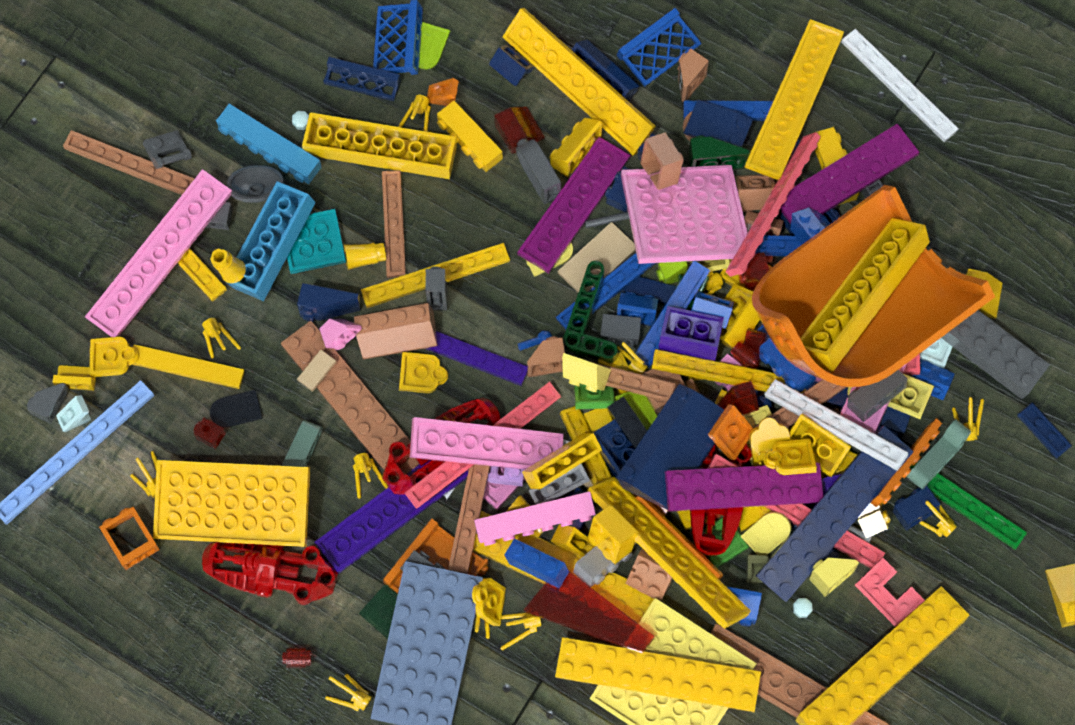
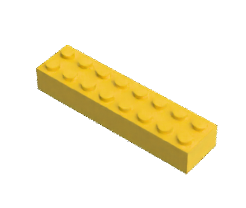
[302,112,457,179]

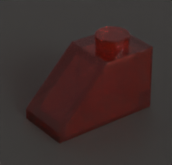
[717,381,759,415]

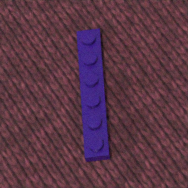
[424,331,527,386]

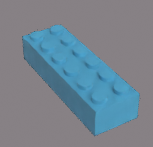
[226,181,316,301]

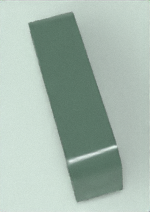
[907,419,972,490]
[282,420,323,467]

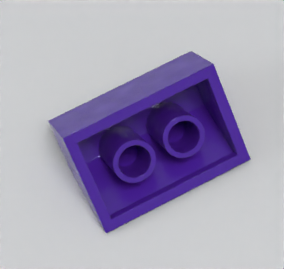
[658,306,724,361]

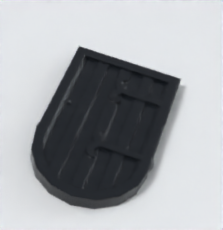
[210,390,262,428]

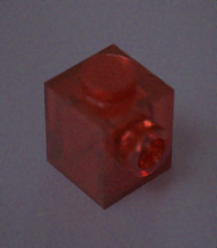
[193,418,226,450]

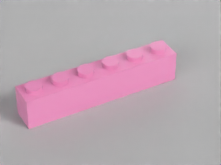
[474,492,596,546]

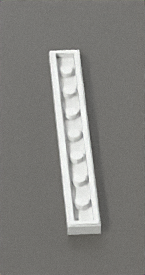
[841,29,958,142]
[764,379,908,471]

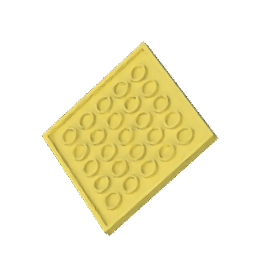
[590,598,757,725]

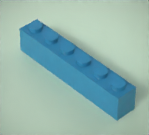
[216,104,322,184]

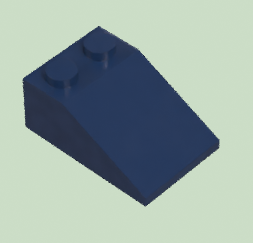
[683,100,753,147]
[297,283,361,322]
[594,420,635,479]

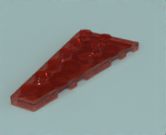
[523,570,655,653]

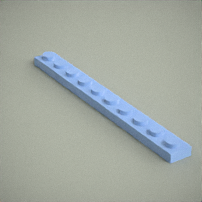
[0,380,154,525]

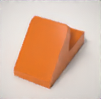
[427,78,459,106]

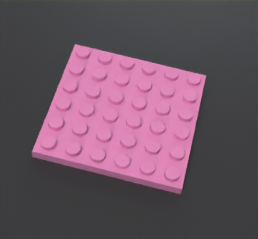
[621,165,748,264]

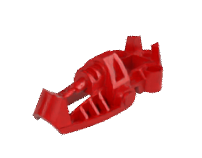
[382,398,500,495]
[690,443,752,555]
[202,542,338,605]

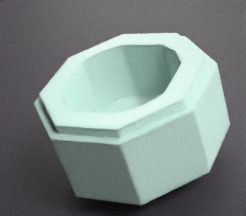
[292,111,309,130]
[793,598,812,618]

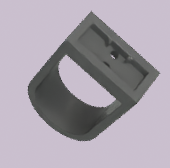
[515,139,561,205]

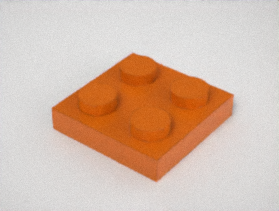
[708,404,754,460]

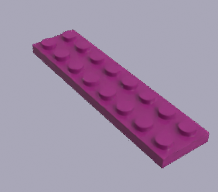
[780,124,919,224]
[517,137,630,274]
[665,463,823,512]

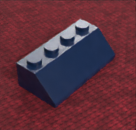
[572,40,640,101]

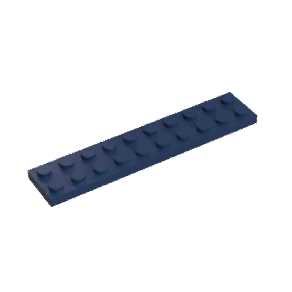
[755,426,914,602]

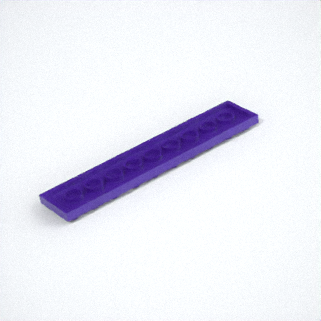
[314,460,469,574]

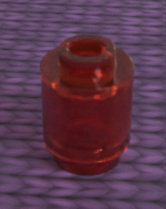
[730,341,759,368]
[282,648,311,668]

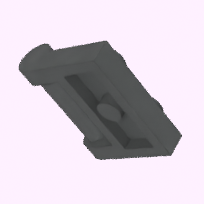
[143,130,192,169]

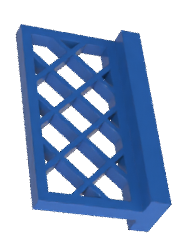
[373,0,423,75]
[616,8,702,87]

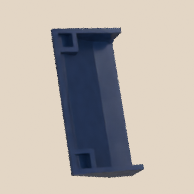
[616,384,724,510]

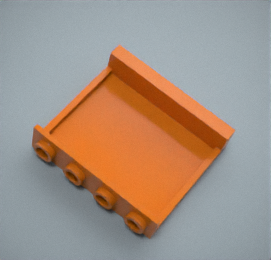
[383,519,489,594]

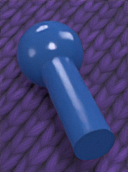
[518,331,552,351]

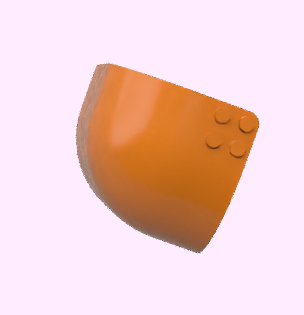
[752,185,995,387]

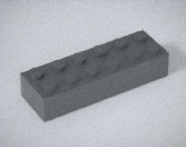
[941,310,1050,399]

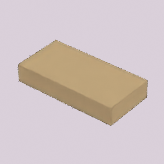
[297,350,336,392]

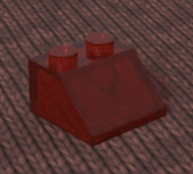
[494,107,544,154]
[738,252,769,292]

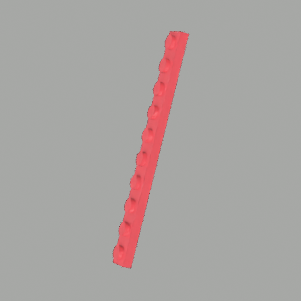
[725,132,820,277]
[405,382,561,509]
[707,454,885,569]

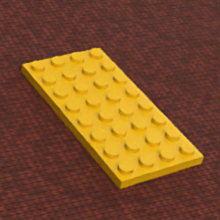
[153,460,310,547]

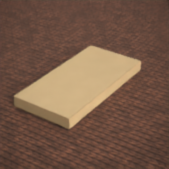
[558,222,636,292]

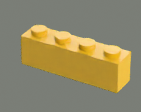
[437,101,503,172]
[815,127,859,205]
[522,433,602,489]

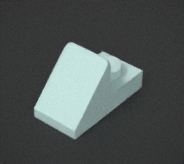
[56,395,91,432]

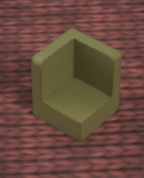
[746,555,768,583]

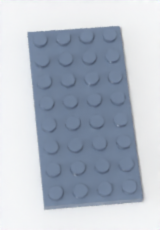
[371,561,483,725]

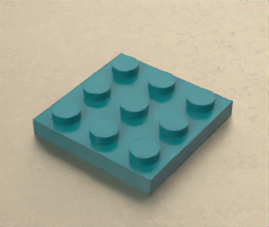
[287,209,346,274]

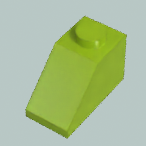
[656,261,688,285]

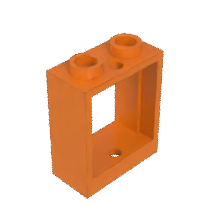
[99,507,160,570]

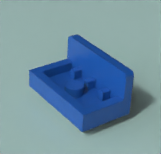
[911,359,955,400]

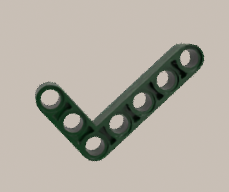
[563,261,618,363]

